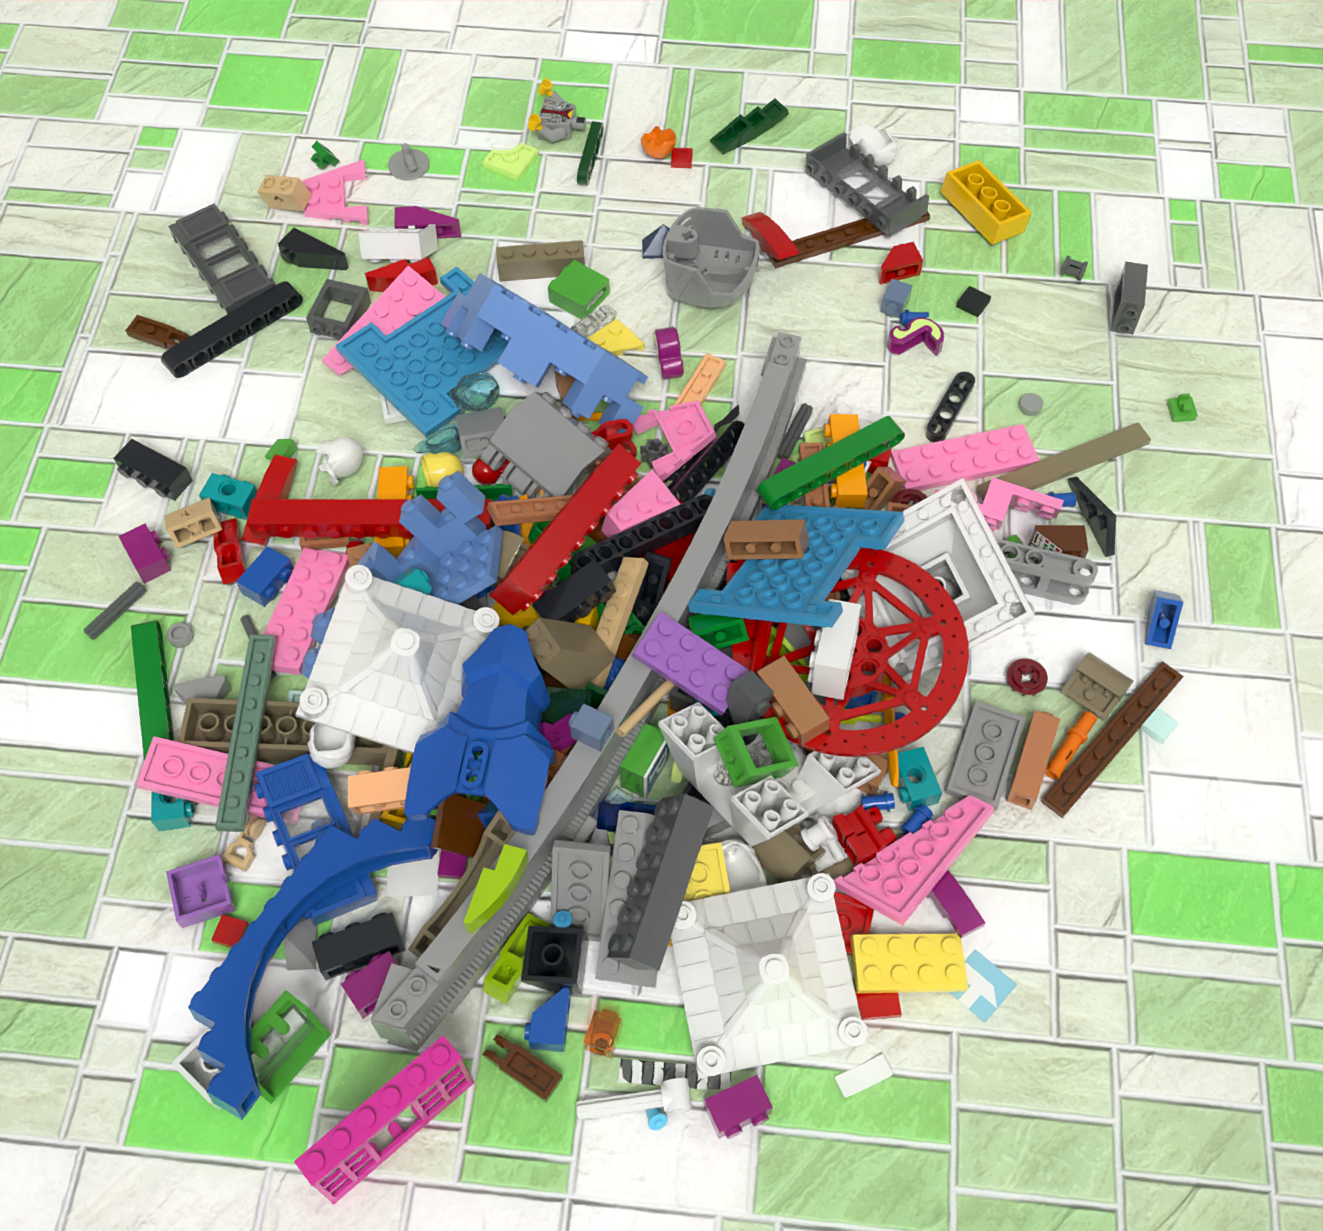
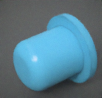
[646,1108,668,1130]

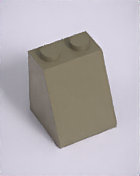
[525,618,615,694]

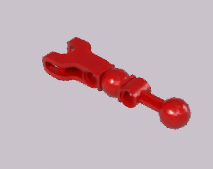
[472,419,637,485]

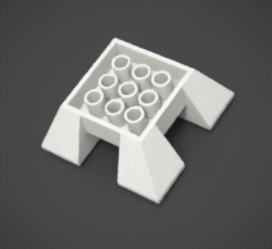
[658,702,881,846]

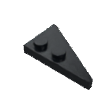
[1068,476,1116,557]

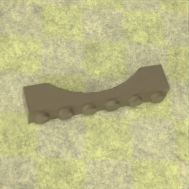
[408,810,516,958]

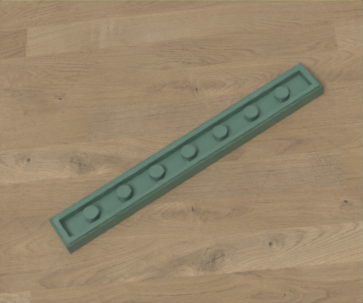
[215,635,277,832]

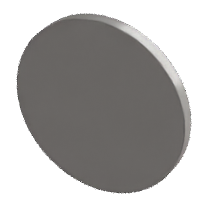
[388,143,430,181]

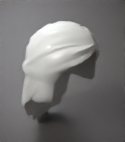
[849,124,897,166]
[307,723,356,769]
[721,838,767,893]

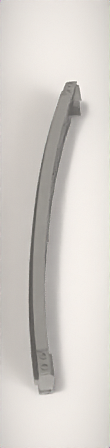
[371,332,807,1052]

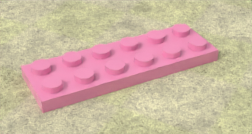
[890,424,1040,491]
[263,548,350,675]
[136,736,302,825]

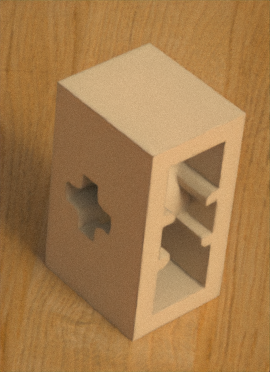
[257,175,312,211]
[164,497,222,548]

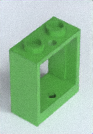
[713,717,799,788]

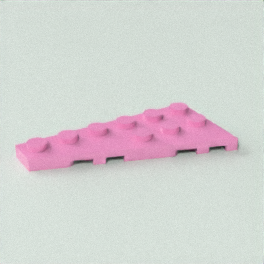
[322,266,446,377]

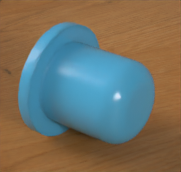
[553,911,572,928]

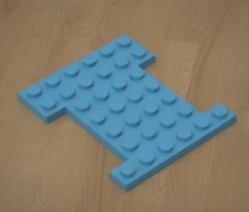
[336,267,509,438]
[688,504,905,628]

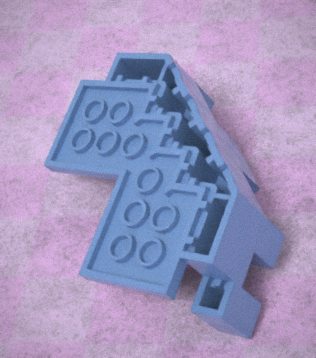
[441,273,648,434]
[301,471,503,679]

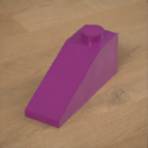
[394,206,461,239]

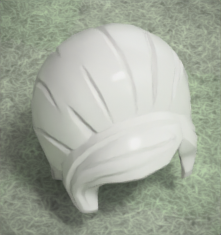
[315,436,363,486]

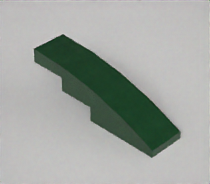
[710,98,789,154]

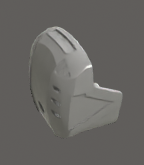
[663,207,760,308]

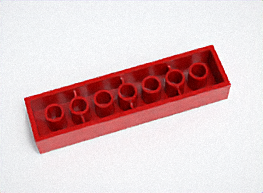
[490,444,641,615]

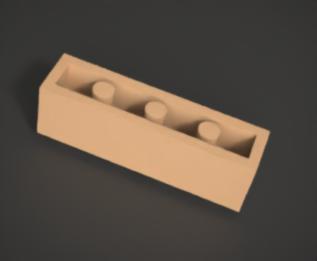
[348,765,462,815]

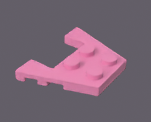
[303,160,369,225]
[633,401,717,481]

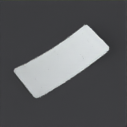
[835,1054,893,1098]

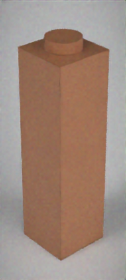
[1006,710,1060,810]

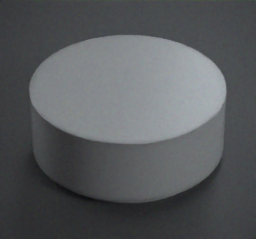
[1019,393,1043,416]
[166,622,194,648]

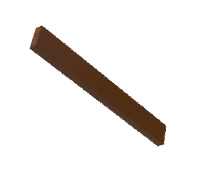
[766,211,930,269]
[1041,661,1184,819]

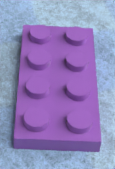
[632,611,749,715]

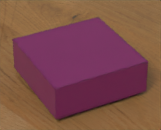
[437,851,469,879]

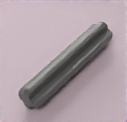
[777,403,813,459]
[83,582,146,640]

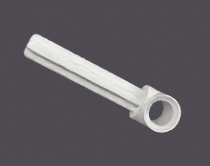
[576,1078,692,1119]

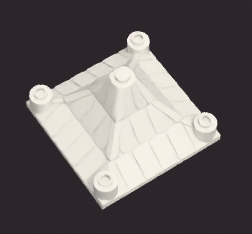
[841,478,1036,688]
[296,565,500,754]
[671,873,868,1078]

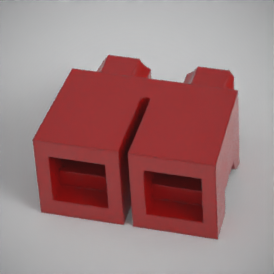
[832,805,896,867]

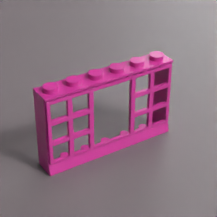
[294,1035,474,1205]

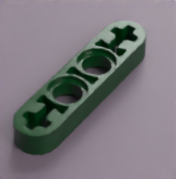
[577,121,604,185]

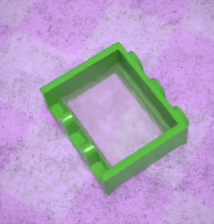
[251,990,331,1104]

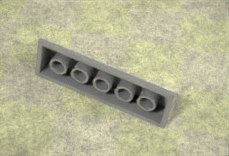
[595,810,658,988]

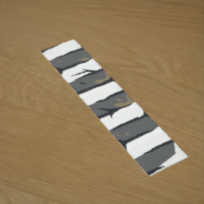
[618,1059,731,1090]

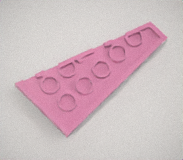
[833,795,994,926]

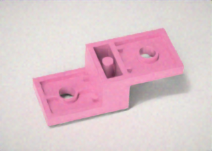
[934,477,1064,532]

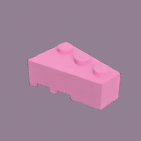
[601,469,680,538]

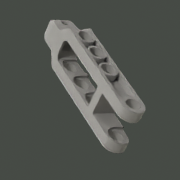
[996,538,1098,605]

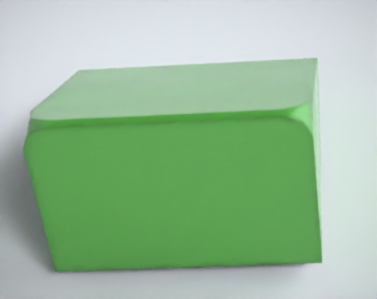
[265,439,297,461]

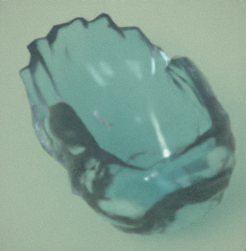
[450,372,500,412]

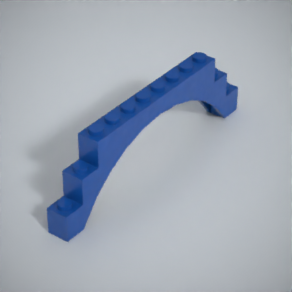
[188,817,438,1120]

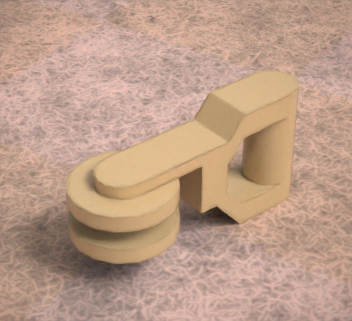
[222,816,265,872]

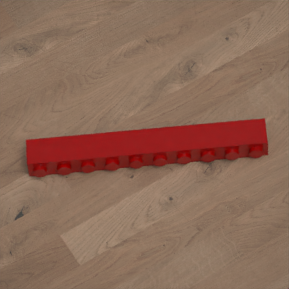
[247,499,495,539]

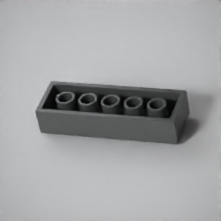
[607,794,714,971]

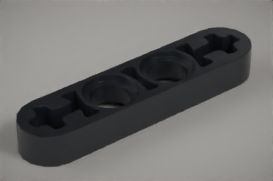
[926,371,975,443]

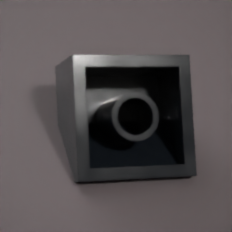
[521,926,589,994]

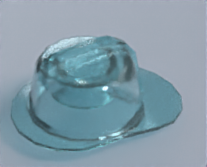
[414,423,462,455]

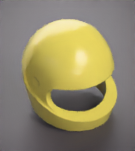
[421,452,463,487]

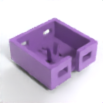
[166,854,236,928]

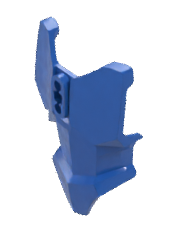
[404,624,557,835]

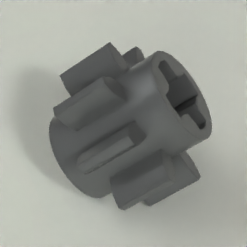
[640,438,669,468]

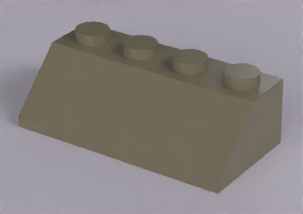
[496,240,585,282]

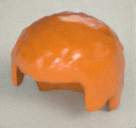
[641,126,677,159]

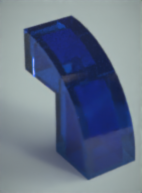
[597,800,658,831]

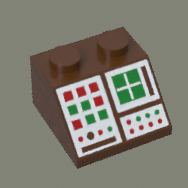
[1028,525,1089,571]

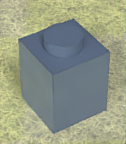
[880,279,913,318]
[569,704,614,752]

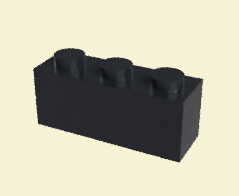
[113,439,193,501]
[531,559,616,623]
[312,912,406,980]

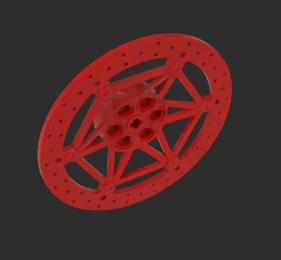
[732,548,969,757]

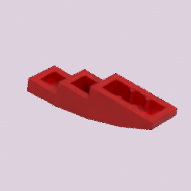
[741,212,799,260]
[241,455,298,547]

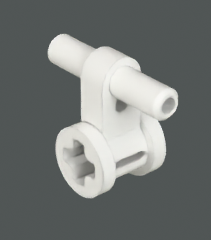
[801,812,845,862]

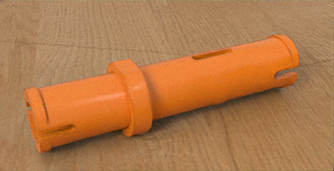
[1045,711,1097,780]

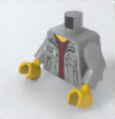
[528,78,586,142]

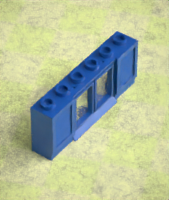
[253,754,377,926]

